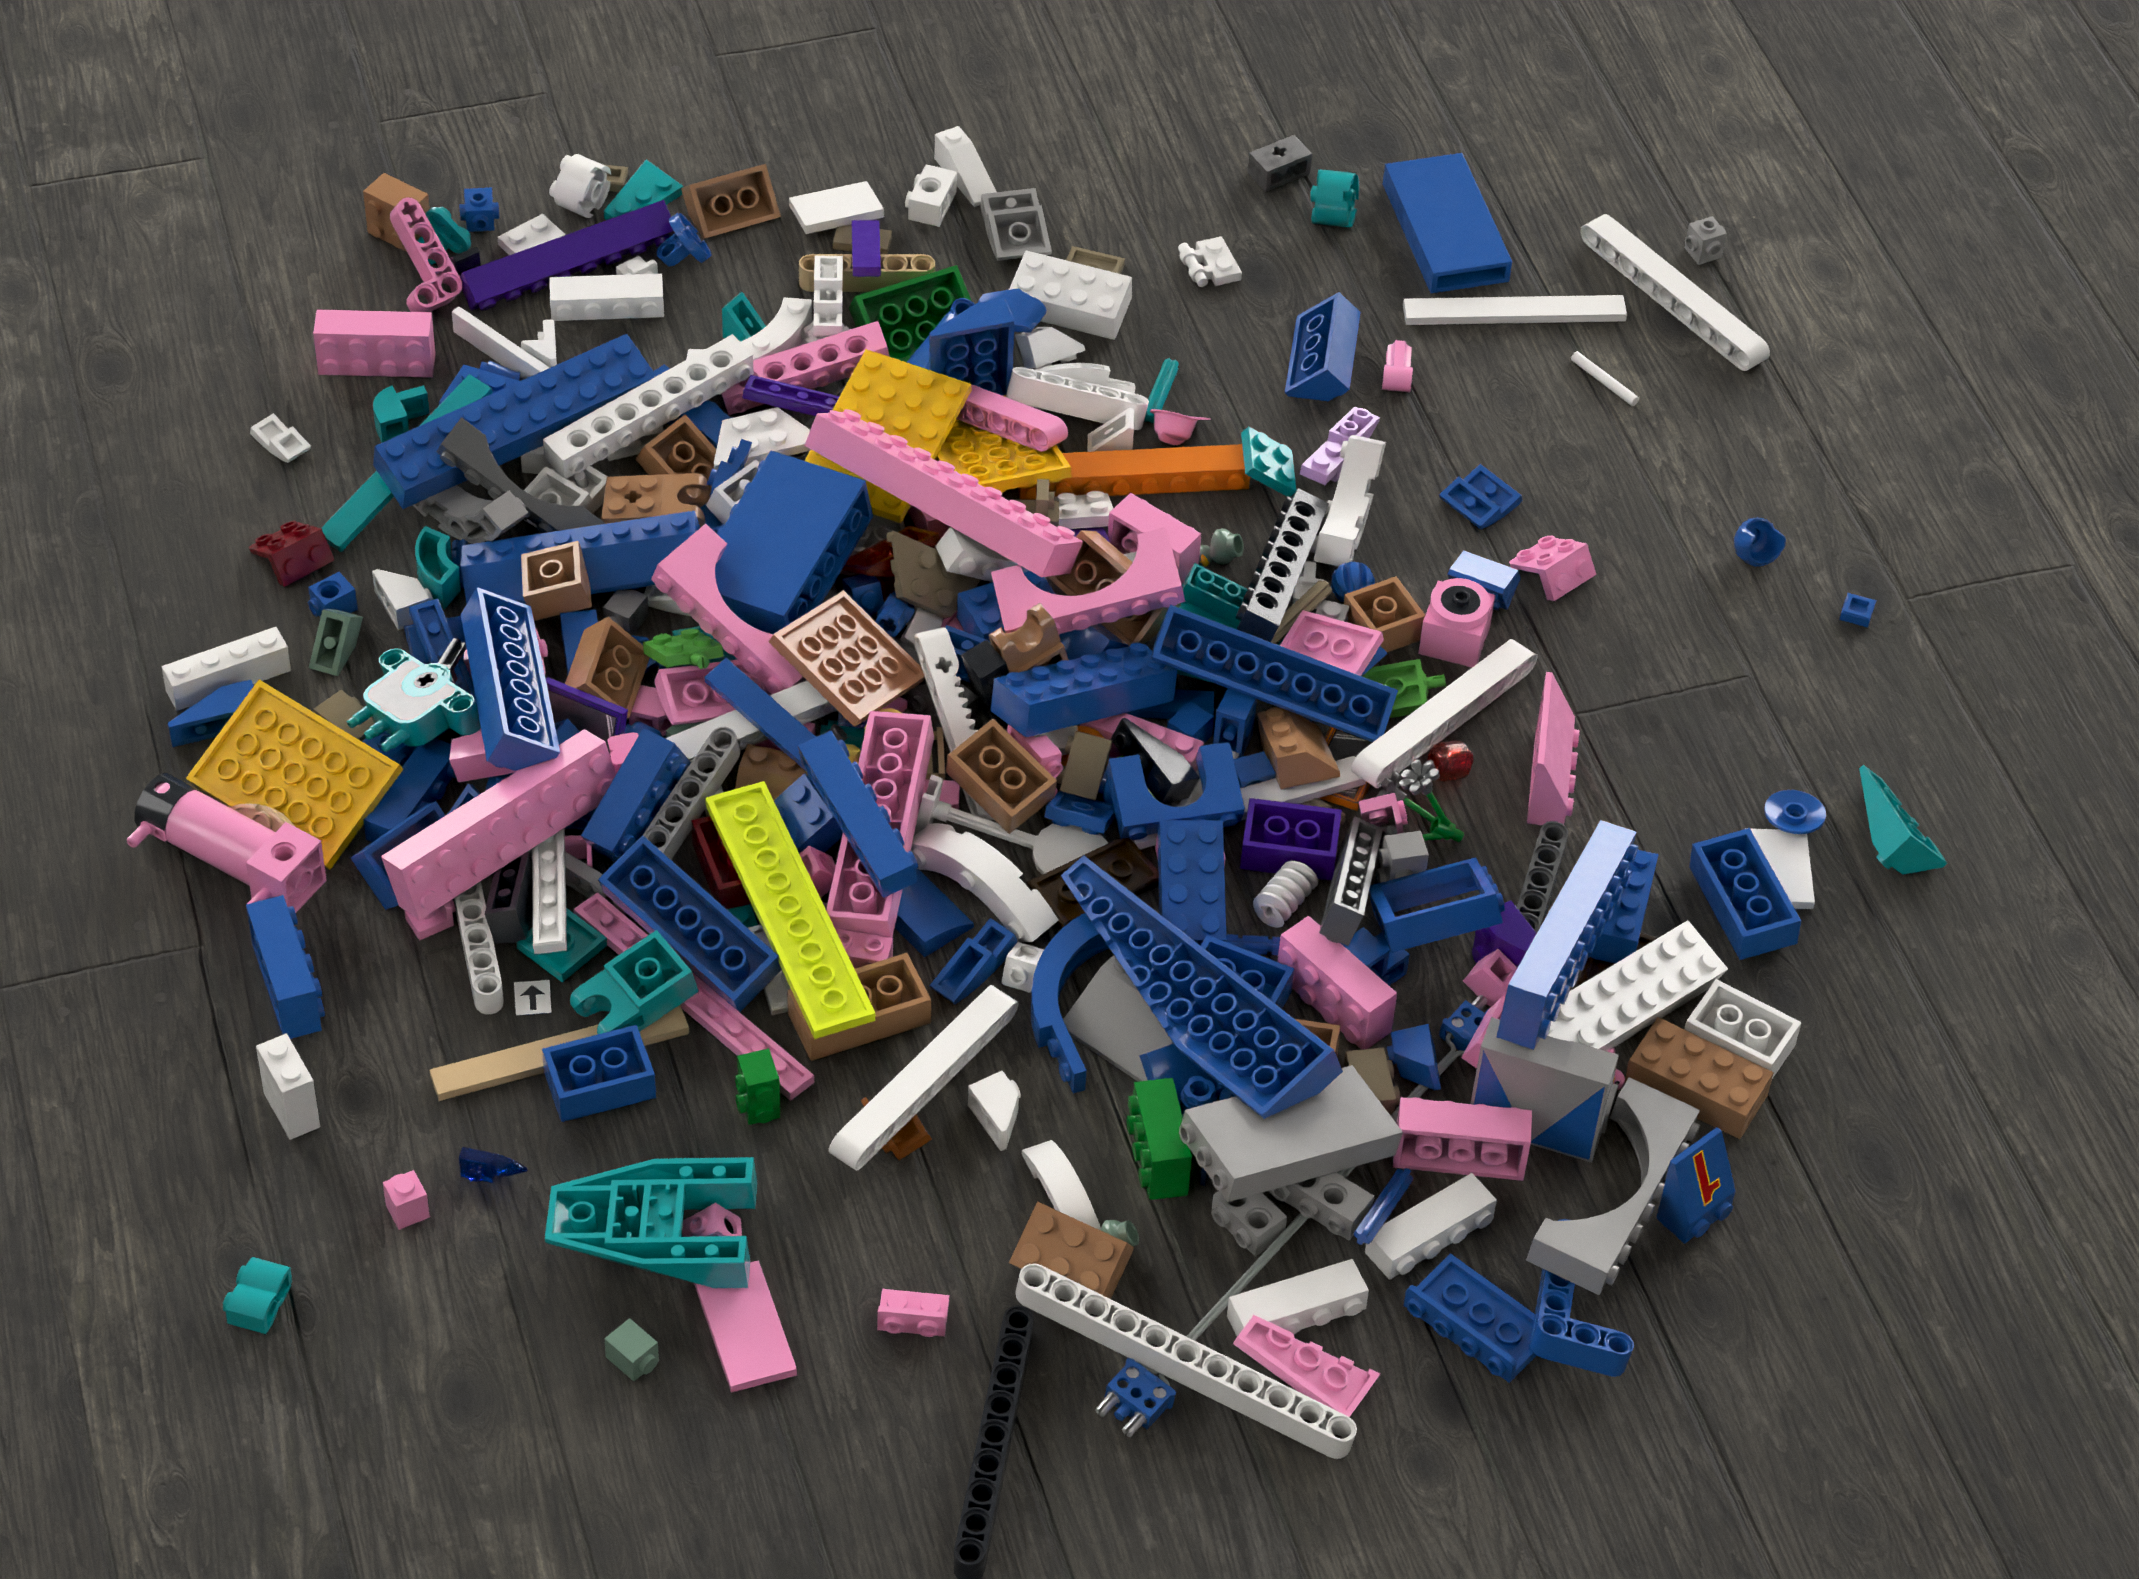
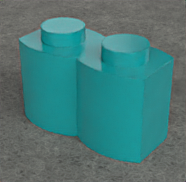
[223,1257,292,1334]

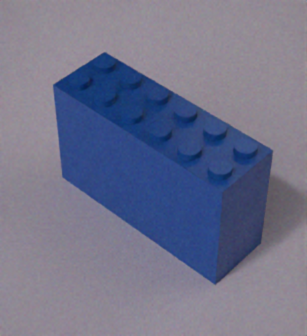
[715,450,873,634]

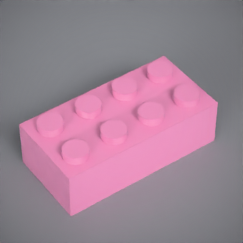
[313,310,436,378]
[1278,916,1397,1050]
[1393,1097,1532,1181]

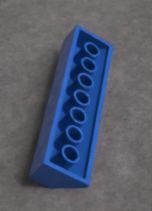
[461,510,700,604]
[461,587,560,771]
[1151,605,1398,742]

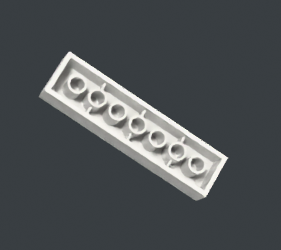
[1547,920,1728,1051]

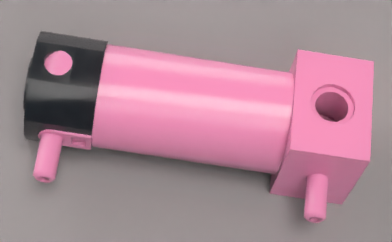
[127,773,327,913]

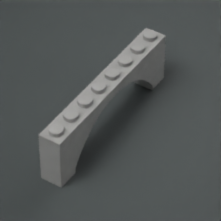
[1526,1077,1700,1295]

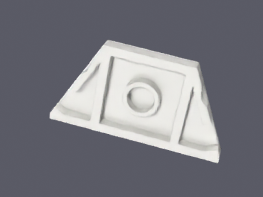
[714,407,811,470]

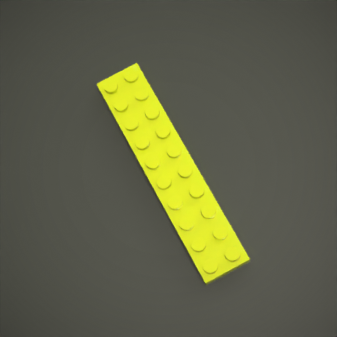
[705,781,876,1039]

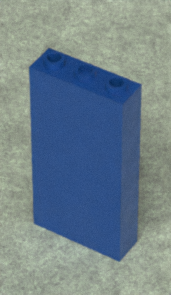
[1383,153,1512,293]

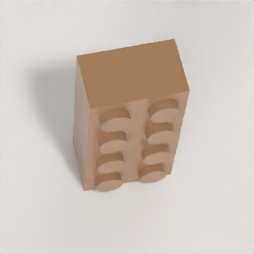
[787,953,931,1061]
[1625,1017,1774,1139]

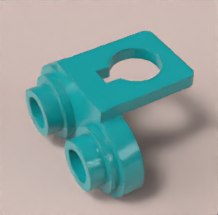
[417,207,471,265]

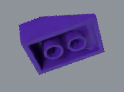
[1472,900,1537,968]

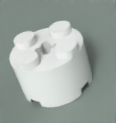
[549,154,611,218]

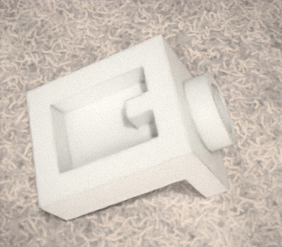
[616,256,658,275]
[1002,942,1044,992]

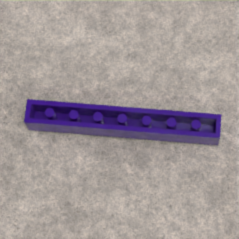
[460,200,675,311]

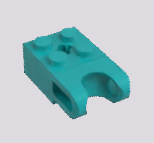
[570,930,699,1035]

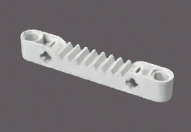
[914,627,994,821]

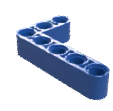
[1530,1219,1634,1377]

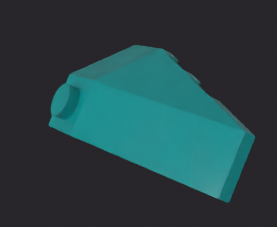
[1859,765,1948,875]

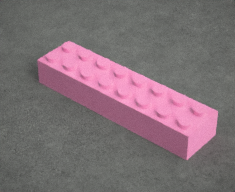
[826,711,934,938]
[381,729,616,920]

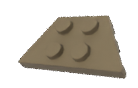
[886,531,981,619]

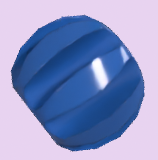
[1331,562,1375,603]

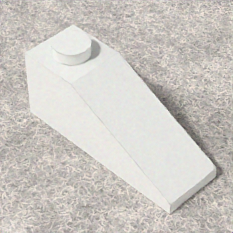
[934,126,996,207]

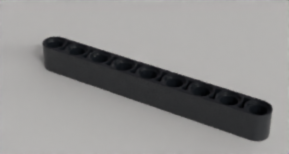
[953,1305,1034,1579]

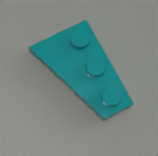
[604,160,683,220]

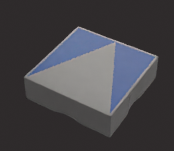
[1470,1017,1619,1163]

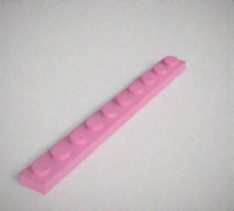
[574,892,814,1101]

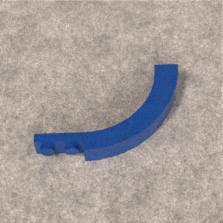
[1031,913,1109,1094]

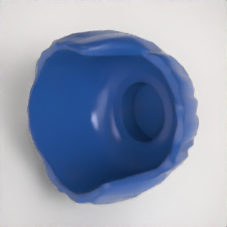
[1734,517,1786,567]

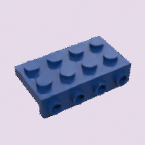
[1403,1253,1537,1383]

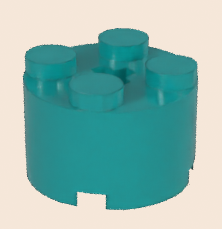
[1310,169,1359,227]

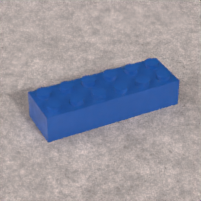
[991,643,1178,737]
[598,835,782,1012]

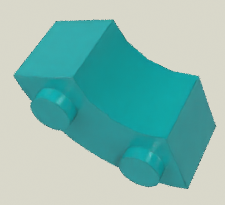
[415,526,461,610]

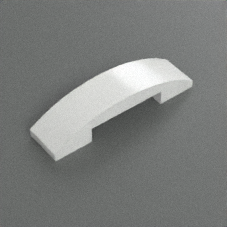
[1022,1140,1101,1230]

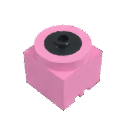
[1418,578,1495,667]

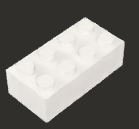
[1009,250,1132,340]

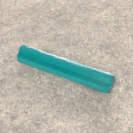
[1144,358,1179,423]

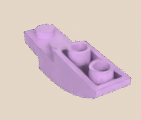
[1300,407,1380,485]

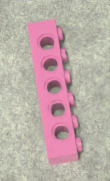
[721,321,890,415]

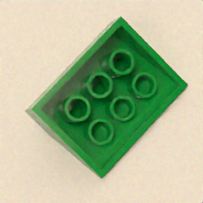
[848,265,972,362]

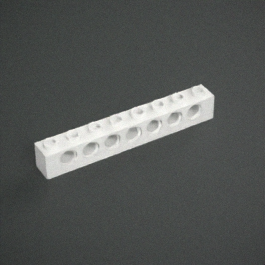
[543,334,754,479]

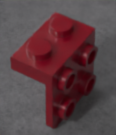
[249,520,334,587]

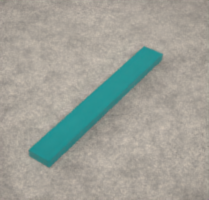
[321,374,493,552]

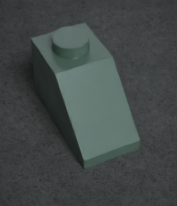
[309,609,363,676]

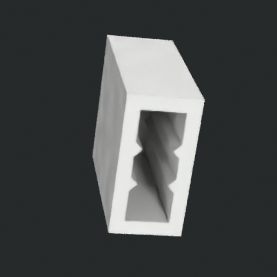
[256,1033,320,1140]

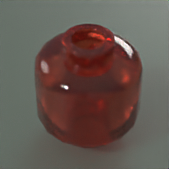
[1427,740,1473,782]

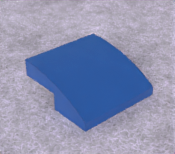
[1439,464,1523,529]

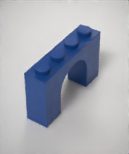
[1106,742,1245,840]

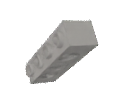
[1268,1172,1374,1241]

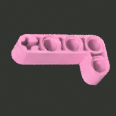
[390,198,462,312]

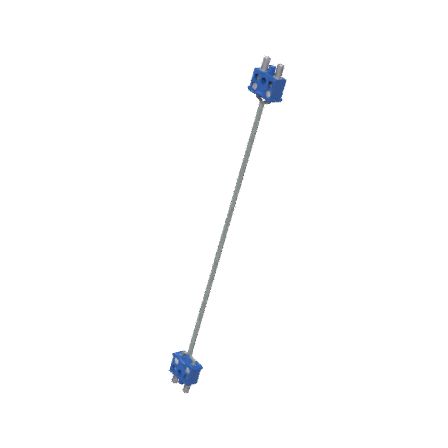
[1095,995,1489,1437]

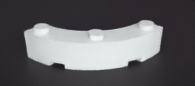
[686,297,812,361]
[1311,435,1386,567]
[911,823,1058,942]

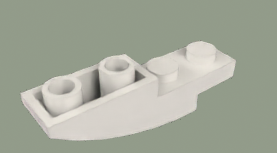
[1036,363,1136,393]

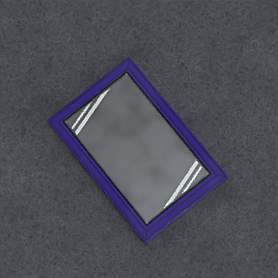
[546,677,628,757]

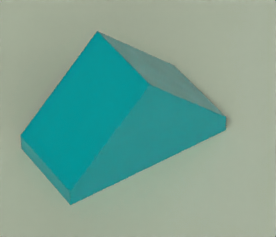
[722,292,766,342]

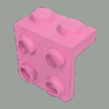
[1509,536,1596,601]

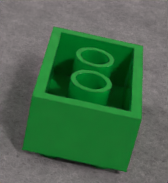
[1126,1078,1192,1200]

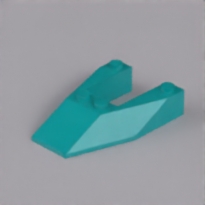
[545,1157,757,1288]

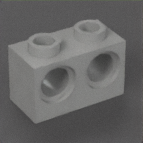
[1211,1191,1287,1256]

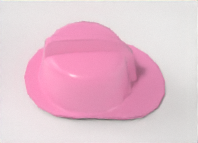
[1150,409,1211,445]

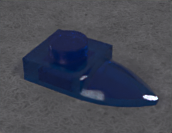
[459,1147,528,1183]

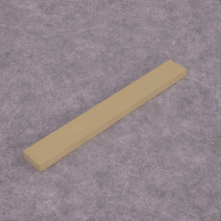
[429,1005,689,1101]

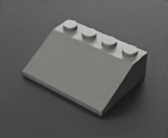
[1063,955,1173,1082]

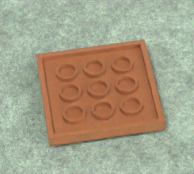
[768,590,925,727]

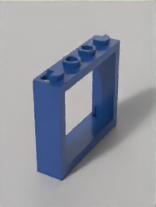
[1369,857,1505,953]

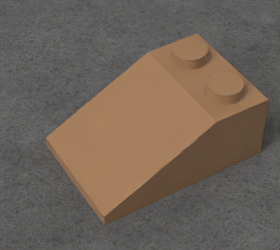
[635,414,716,508]

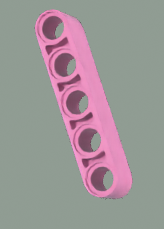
[957,385,1068,452]

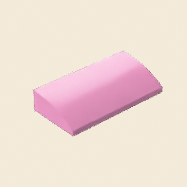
[654,660,772,725]

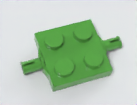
[643,629,723,669]
[1362,659,1446,718]

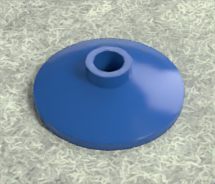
[1764,790,1826,834]

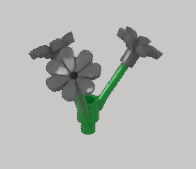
[1376,759,1464,848]

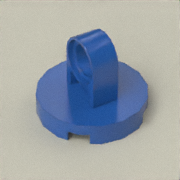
[657,212,712,267]

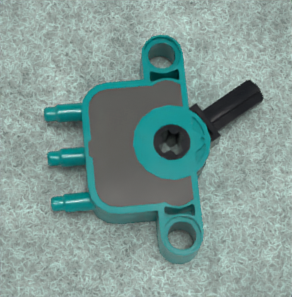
[347,638,481,752]

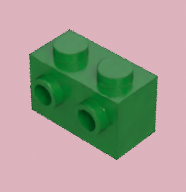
[735,1048,780,1125]

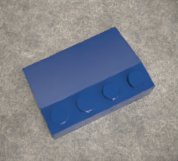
[929,298,1015,396]

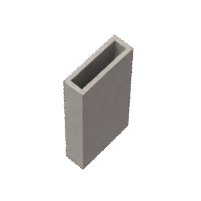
[1179,1065,1403,1202]

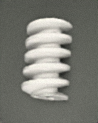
[1253,860,1318,928]

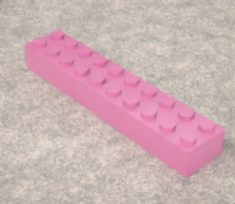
[804,409,1083,577]

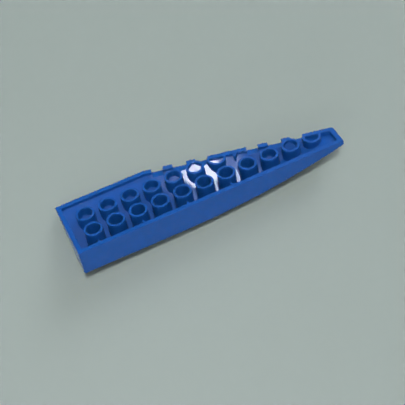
[1061,855,1343,1119]

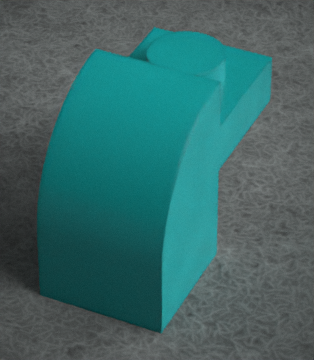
[373,385,430,443]

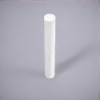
[1571,351,1639,406]

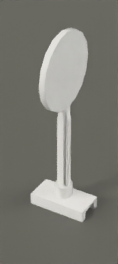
[914,774,1108,875]

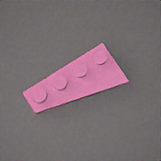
[1233,1315,1380,1417]

